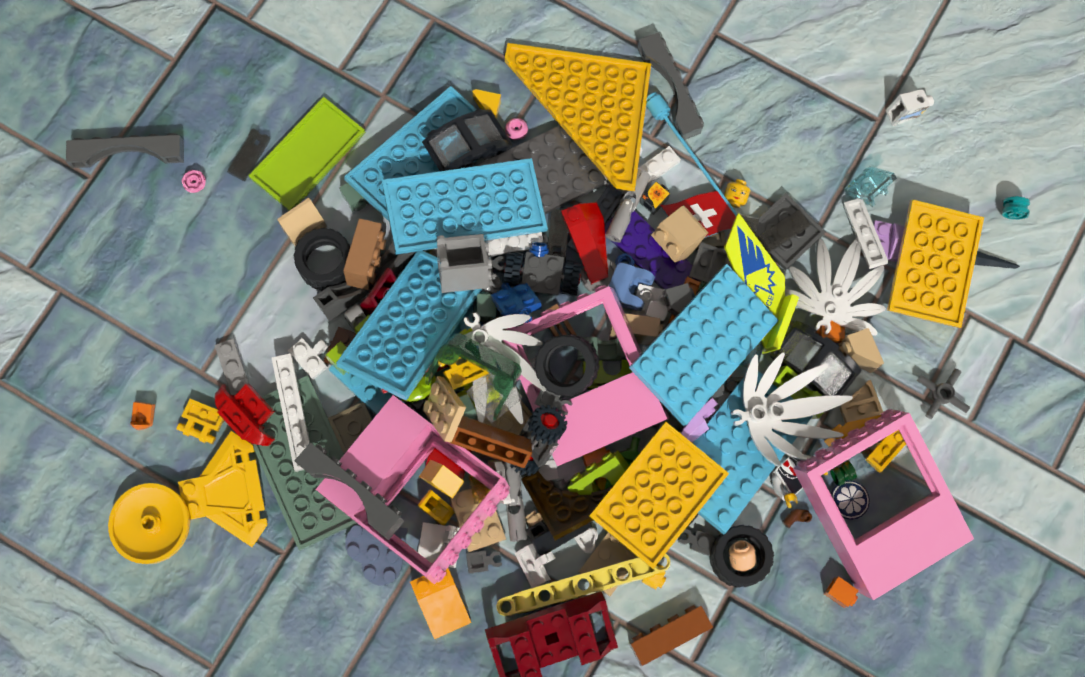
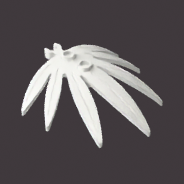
[785,238,886,336]
[429,312,546,424]
[731,353,853,466]

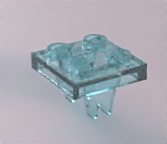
[844,166,897,207]

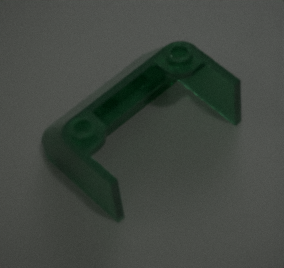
[425,333,522,421]

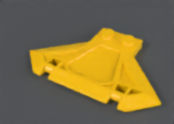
[178,431,268,547]

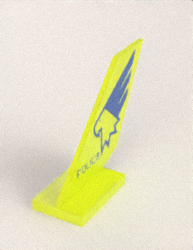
[724,213,799,354]

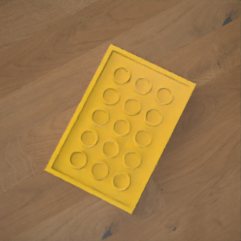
[887,200,984,328]
[589,422,729,569]

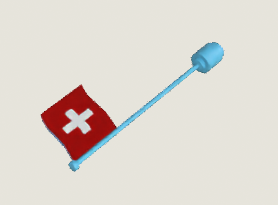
[646,92,748,238]

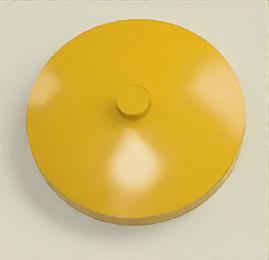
[108,483,190,564]

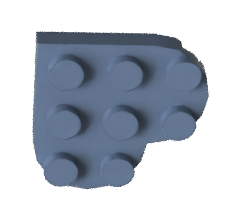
[345,525,408,586]

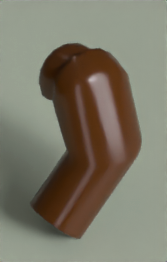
[782,509,812,528]

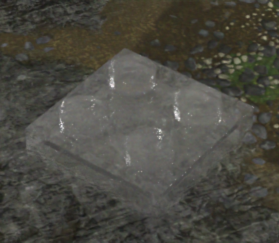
[466,367,523,423]

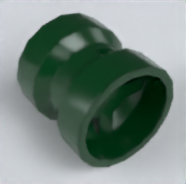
[830,461,857,487]

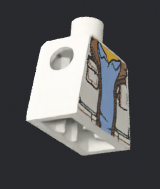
[885,90,934,126]

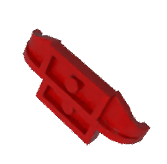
[215,384,275,446]

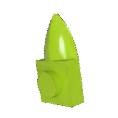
[401,371,436,402]

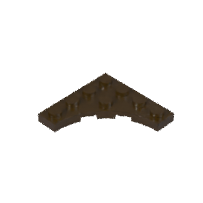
[521,471,613,541]

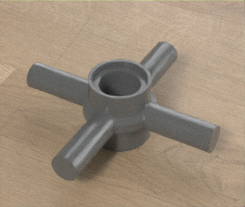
[917,368,970,419]

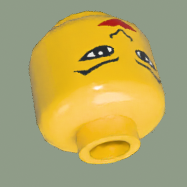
[724,179,750,208]

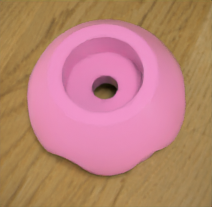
[505,118,528,140]
[182,170,206,193]

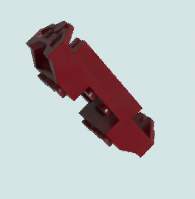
[485,591,618,677]

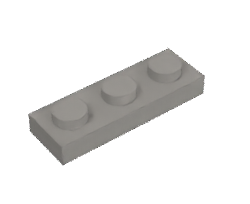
[214,339,249,395]

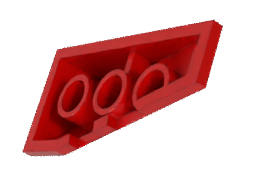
[561,202,608,285]

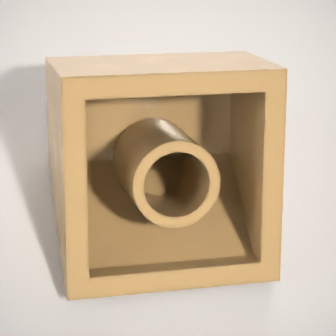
[277,198,327,246]
[651,206,708,262]
[838,328,884,373]

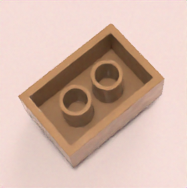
[344,219,386,290]

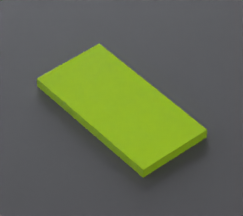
[249,97,366,211]

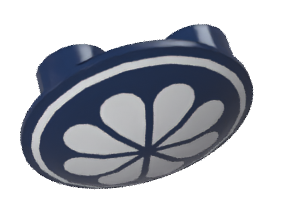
[831,480,870,520]

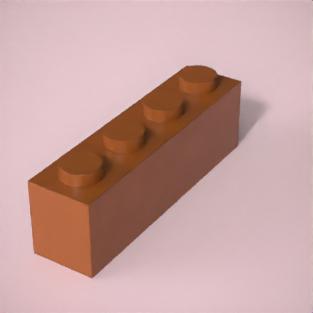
[449,416,532,468]
[629,604,713,666]

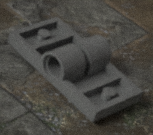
[689,242,733,284]

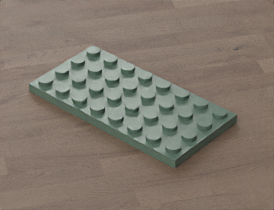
[252,376,357,551]

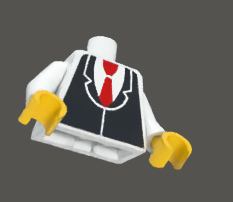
[771,454,828,508]

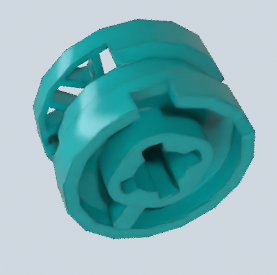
[1002,196,1030,220]

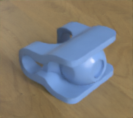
[608,263,655,311]

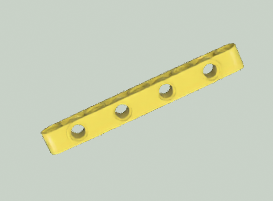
[496,554,671,616]

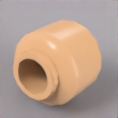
[729,540,756,572]

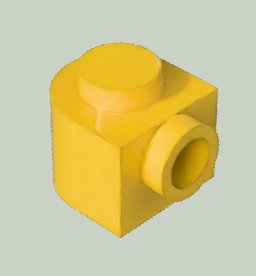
[641,564,666,590]

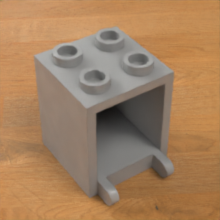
[437,234,492,293]

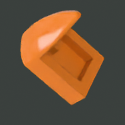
[130,401,155,430]

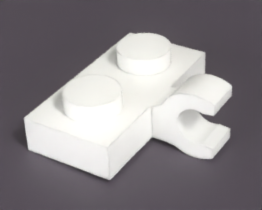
[288,338,328,380]
[515,544,555,588]

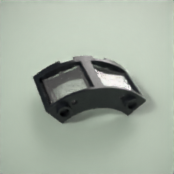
[422,108,513,171]
[769,320,862,396]

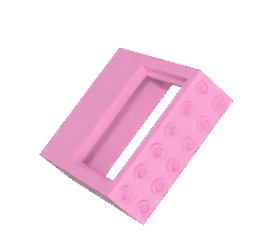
[504,285,670,466]
[315,395,510,585]
[793,409,974,600]

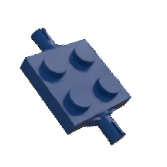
[491,282,542,323]

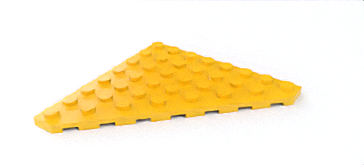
[505,43,651,191]

